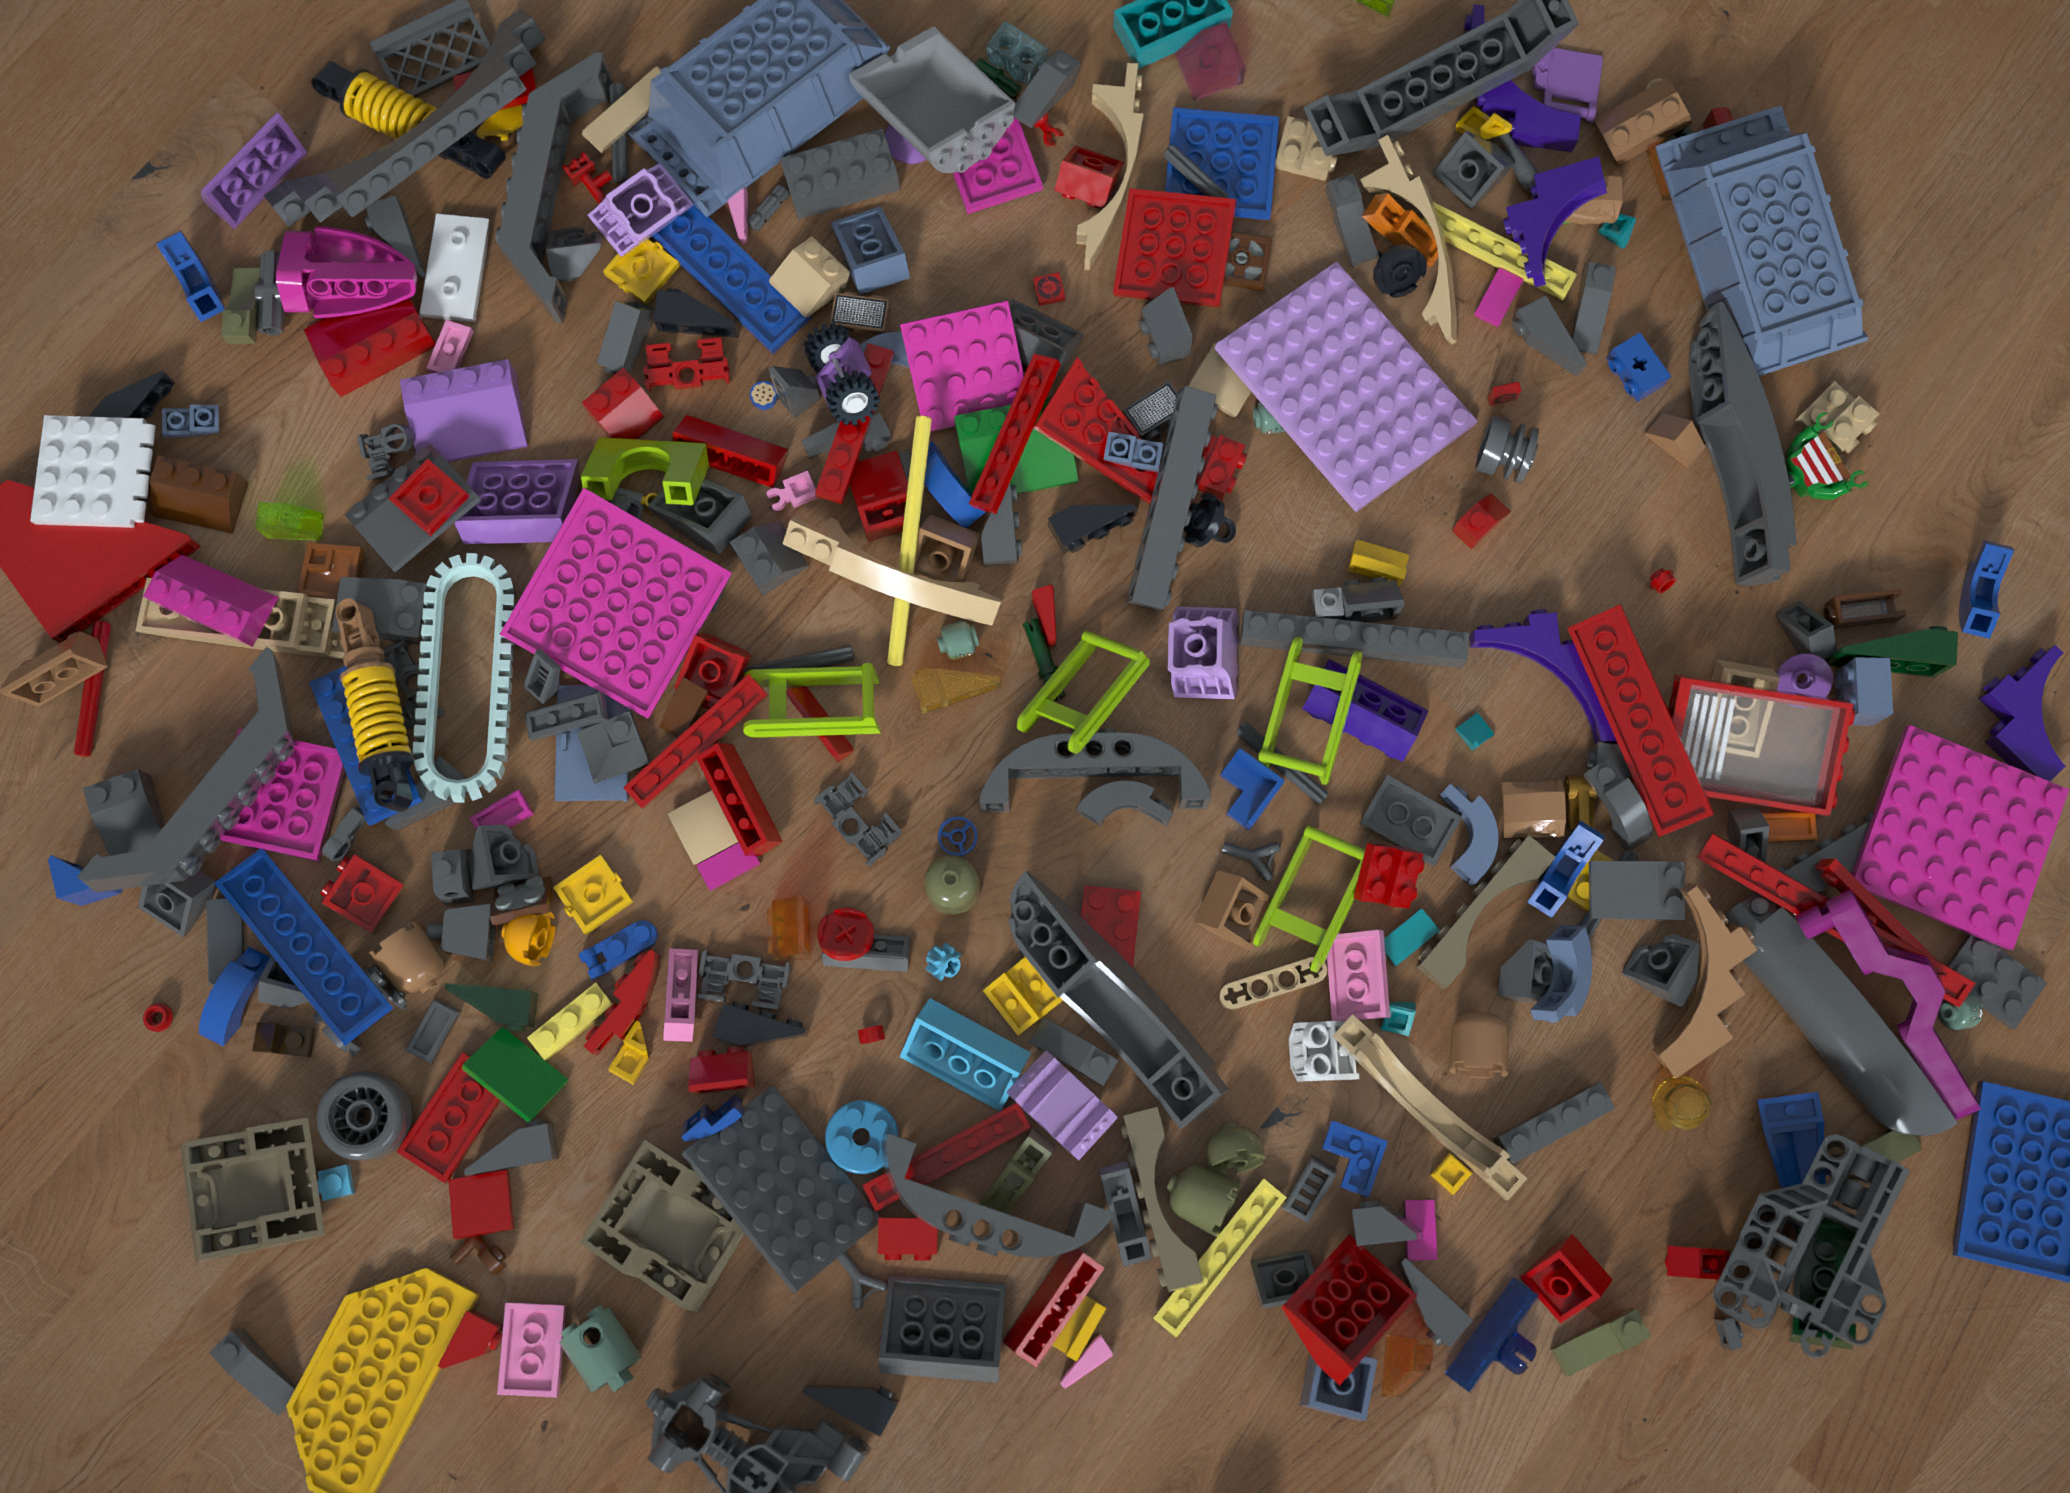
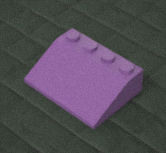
[201,113,307,229]
[400,359,528,462]
[455,459,579,544]

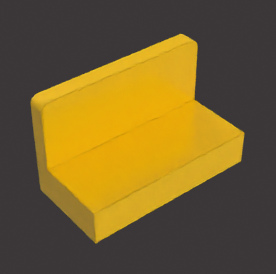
[1347,540,1409,587]
[1052,1296,1106,1362]

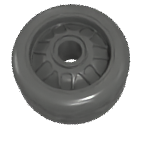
[317,1071,412,1161]

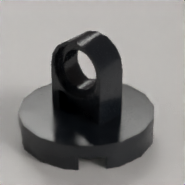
[1373,244,1427,298]
[1183,492,1236,548]

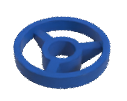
[938,817,978,856]

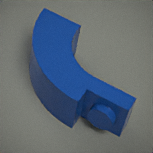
[156,230,225,322]
[924,441,986,528]
[1959,540,2014,639]
[1527,820,1605,918]
[199,947,270,1046]

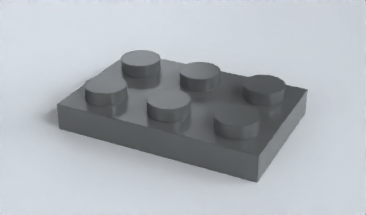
[1359,774,1462,867]
[1947,934,2047,1029]

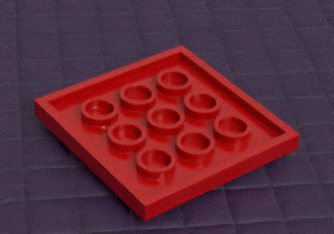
[1113,188,1237,308]

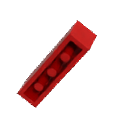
[695,743,783,856]

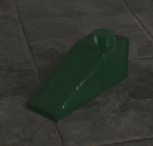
[445,983,538,1032]

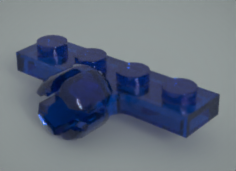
[1445,1278,1539,1393]

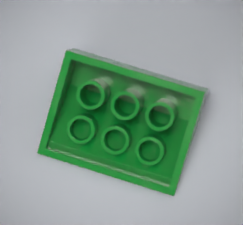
[954,397,1078,494]

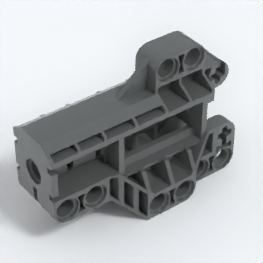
[1713,1134,1910,1359]

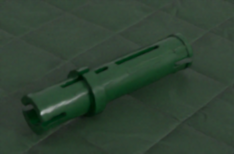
[1022,618,1066,702]

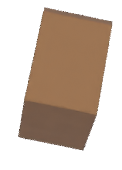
[1644,413,1706,469]

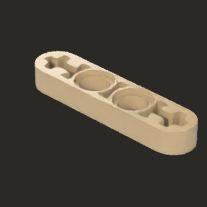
[1219,957,1327,1010]

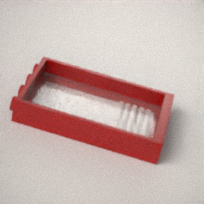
[1668,674,1855,816]

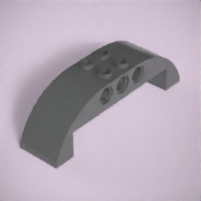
[980,728,1211,813]
[881,1134,1113,1258]

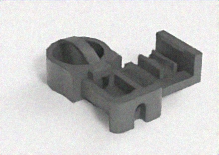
[357,424,414,480]
[322,807,366,862]

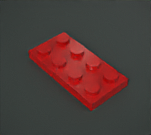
[396,1052,501,1183]

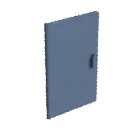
[554,685,630,801]

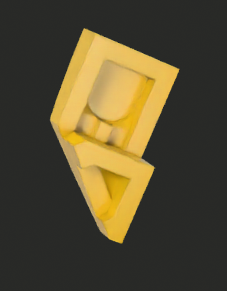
[476,105,524,141]
[1456,106,1512,140]
[608,1020,649,1085]

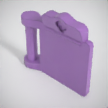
[1532,48,1603,123]

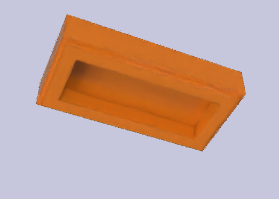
[1762,812,1818,843]

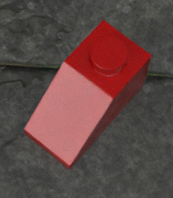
[1452,493,1511,550]
[1665,1246,1730,1280]
[437,1310,503,1369]

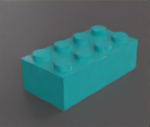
[1113,0,1233,69]

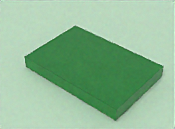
[462,1026,568,1123]

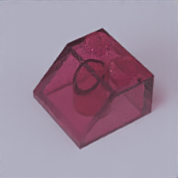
[1175,22,1246,100]

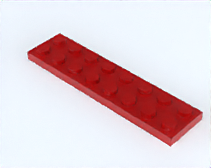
[1567,604,1715,837]

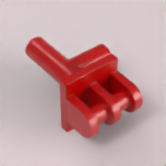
[561,151,613,204]

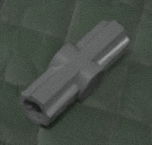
[255,251,285,336]

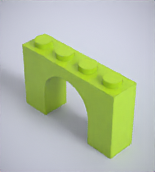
[581,437,709,505]

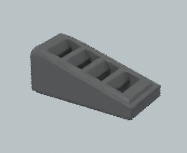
[523,648,560,704]
[1282,1154,1337,1223]

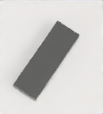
[525,692,608,741]

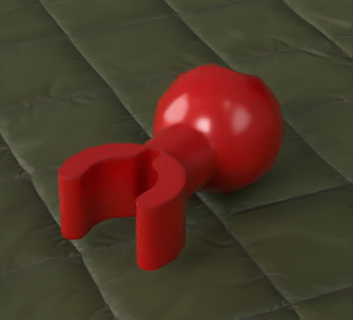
[1033,112,1064,146]

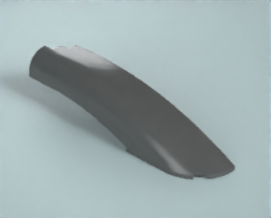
[1689,302,1797,586]
[1009,871,1230,1129]
[1724,892,1957,1137]

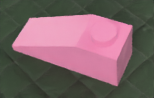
[663,948,698,1042]

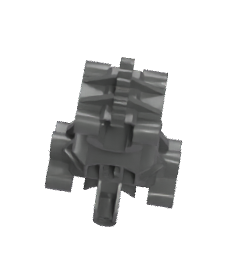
[646,1373,871,1493]

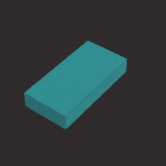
[1384,908,1440,967]

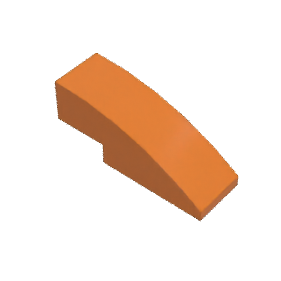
[1362,193,1438,266]

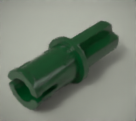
[974,58,1022,99]

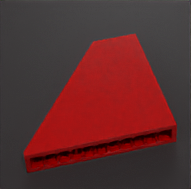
[0,480,201,643]

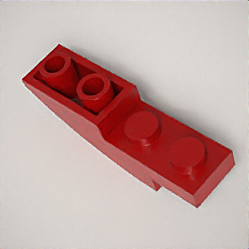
[583,949,660,1055]

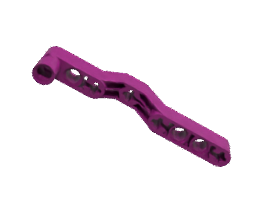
[1796,889,1981,1120]

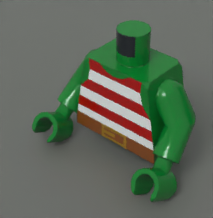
[1785,412,1869,501]

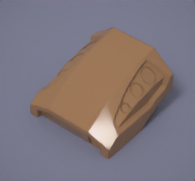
[1564,170,1623,225]
[1500,780,1566,839]

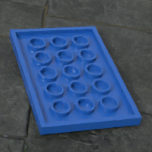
[1952,1081,2070,1283]

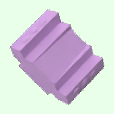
[588,163,694,257]
[1168,606,1240,699]
[1006,1051,1118,1160]

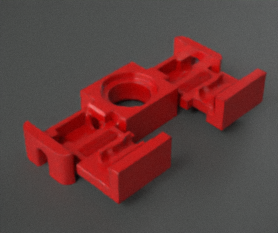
[643,337,731,392]

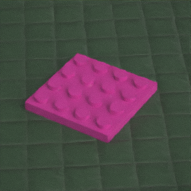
[900,300,1024,431]
[220,728,345,862]

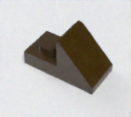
[252,1023,315,1057]

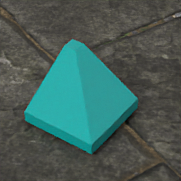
[1598,213,1636,249]
[1455,712,1495,751]
[1381,1002,1416,1036]

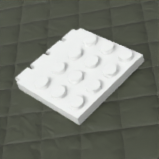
[30,415,156,528]

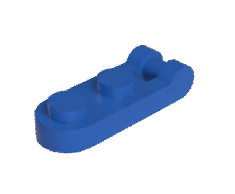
[578,920,658,980]

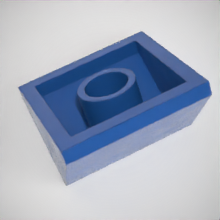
[48,855,123,906]

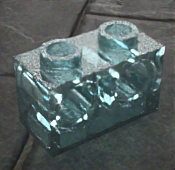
[987,21,1048,84]

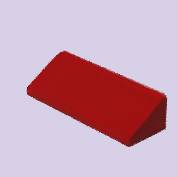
[786,686,854,762]

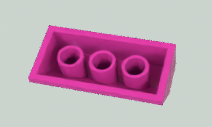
[143,555,279,647]

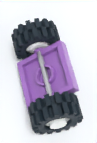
[804,323,880,425]

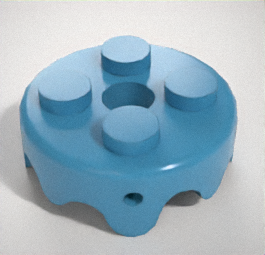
[825,1100,899,1174]

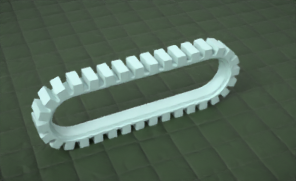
[413,553,517,803]

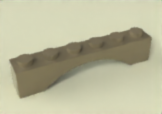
[1416,835,1556,990]
[1120,1107,1204,1292]

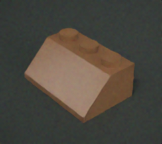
[1594,77,1692,166]
[0,632,108,707]

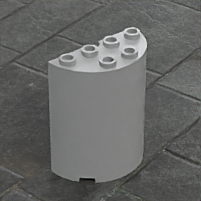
[849,26,1015,173]

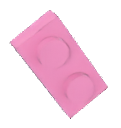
[426,320,474,373]

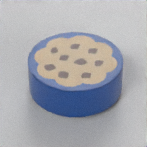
[750,381,778,410]

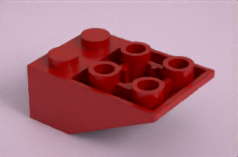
[850,450,921,542]

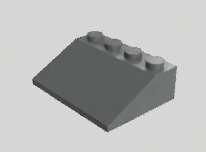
[345,444,481,572]
[879,1275,1006,1383]

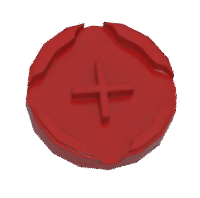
[817,907,874,961]

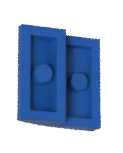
[681,1094,743,1141]

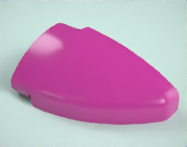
[276,226,417,318]

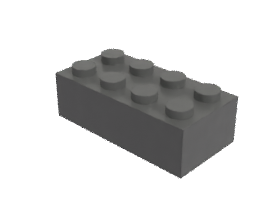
[780,128,900,220]

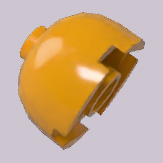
[502,911,556,967]

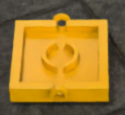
[603,239,680,306]
[553,854,634,935]

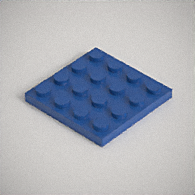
[1165,107,1279,220]

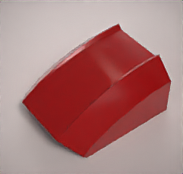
[675,632,751,710]

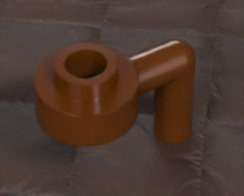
[449,1236,507,1275]

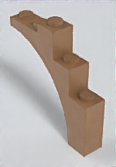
[1652,883,1757,1079]

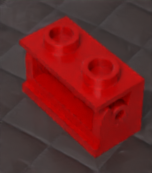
[878,1218,938,1261]

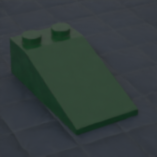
[1824,626,1958,678]
[1789,1219,1856,1350]

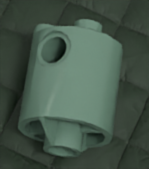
[559,1305,643,1393]

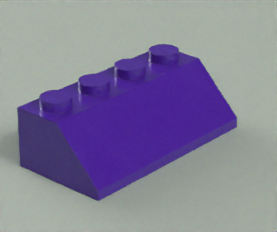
[1302,659,1429,762]

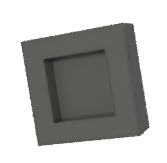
[1714,1316,1743,1350]

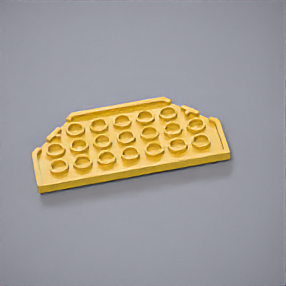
[286,1268,480,1493]

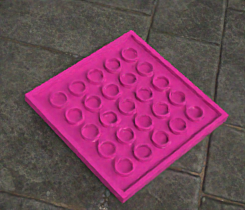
[499,488,733,719]
[1852,725,2069,950]

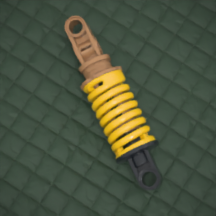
[336,598,415,812]

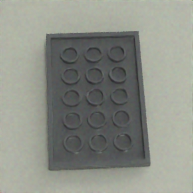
[682,1085,881,1294]

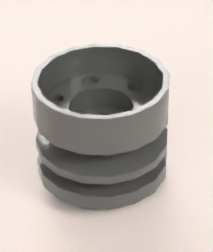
[1475,415,1539,484]

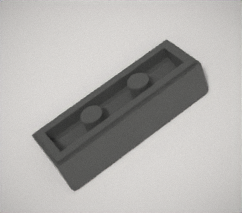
[206,899,244,986]
[822,934,911,972]

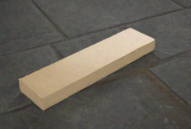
[582,66,660,153]

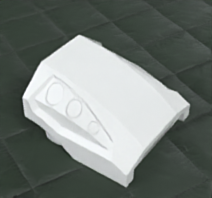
[1289,1021,1359,1082]

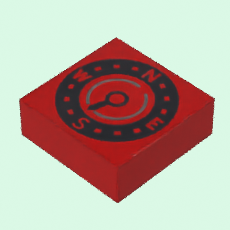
[1033,272,1065,306]
[1487,381,1522,406]

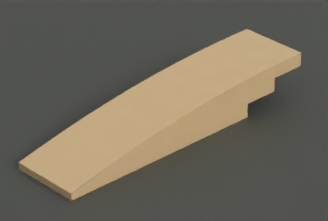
[135,578,345,660]

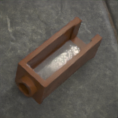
[1824,589,1906,629]

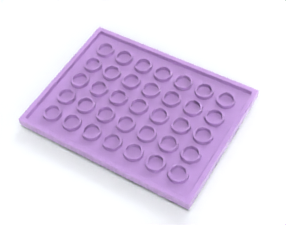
[1214,262,1478,512]

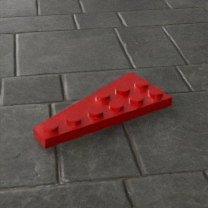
[1033,357,1158,504]

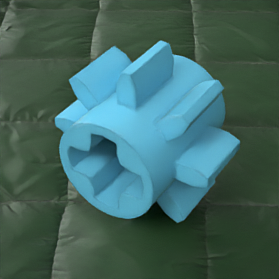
[925,943,961,981]

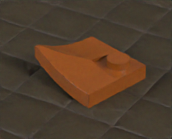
[296,542,365,600]

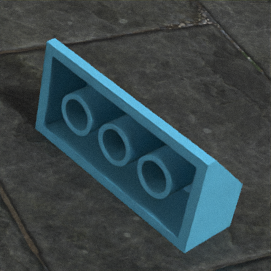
[900,998,1031,1111]

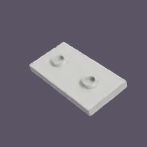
[420,214,491,322]

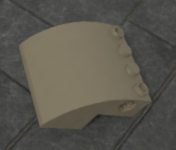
[180,1117,325,1263]
[580,1140,745,1313]

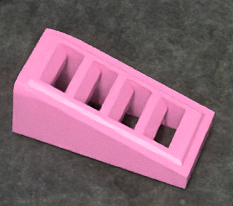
[728,188,748,244]
[1060,1334,1113,1389]

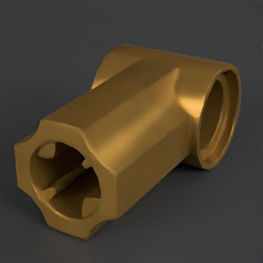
[1564,775,1597,831]

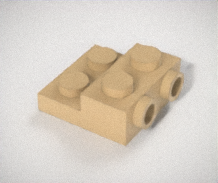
[1275,116,1338,181]
[1795,381,1879,455]

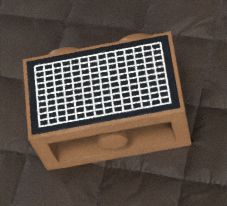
[830,292,891,339]

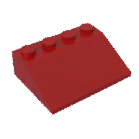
[303,298,436,397]
[1281,1234,1418,1385]

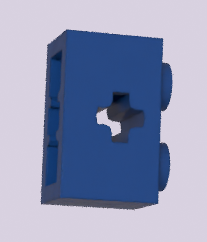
[1606,333,1671,402]

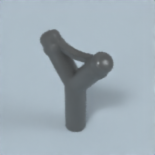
[1221,842,1281,881]
[837,1251,888,1309]

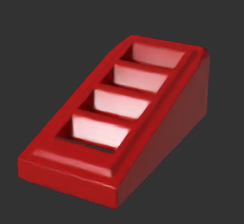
[1031,584,1056,648]

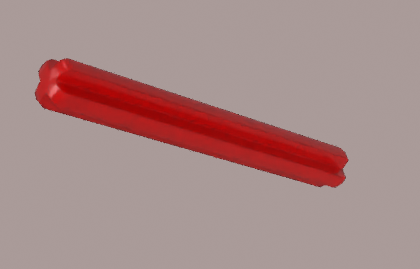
[74,621,111,757]

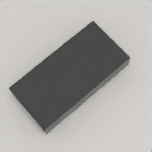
[405,999,461,1064]

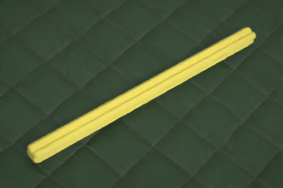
[887,415,932,666]

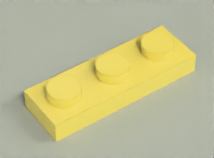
[527,983,614,1061]

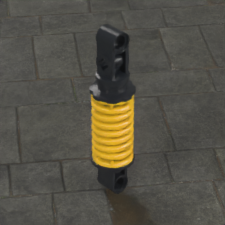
[311,61,506,179]

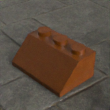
[149,456,248,534]

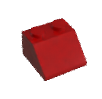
[1054,145,1125,208]
[581,368,664,440]
[688,1047,755,1094]
[1520,1234,1613,1324]

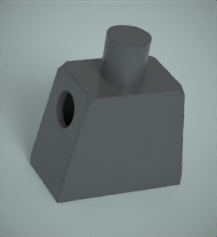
[431,849,475,906]
[427,904,496,962]

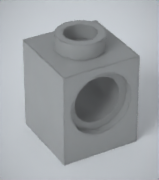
[1310,588,1344,620]

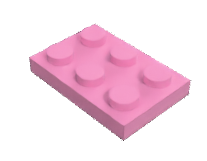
[1327,930,1390,1021]
[497,1302,567,1397]

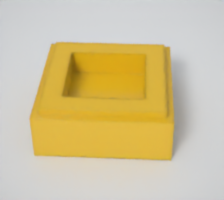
[1430,1153,1472,1195]

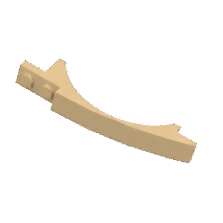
[1076,63,1144,270]
[1360,135,1457,344]
[783,517,1002,626]
[1333,1014,1527,1201]

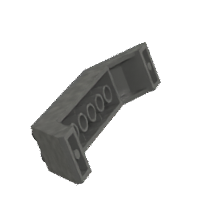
[1303,0,1579,156]
[495,52,613,324]
[77,647,295,892]

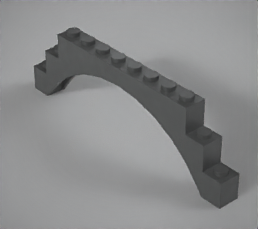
[264,8,546,227]

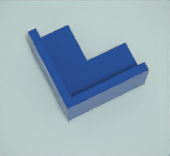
[1220,748,1285,831]
[1321,1120,1388,1198]

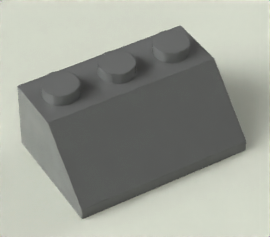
[1008,299,1084,380]

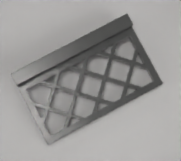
[369,0,491,98]

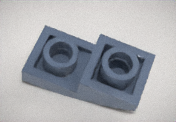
[162,405,219,438]
[1104,432,1163,472]

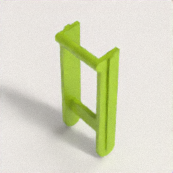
[1017,630,1150,754]
[1258,636,1362,785]
[743,663,881,737]
[1253,825,1365,973]

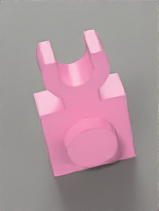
[766,470,819,511]

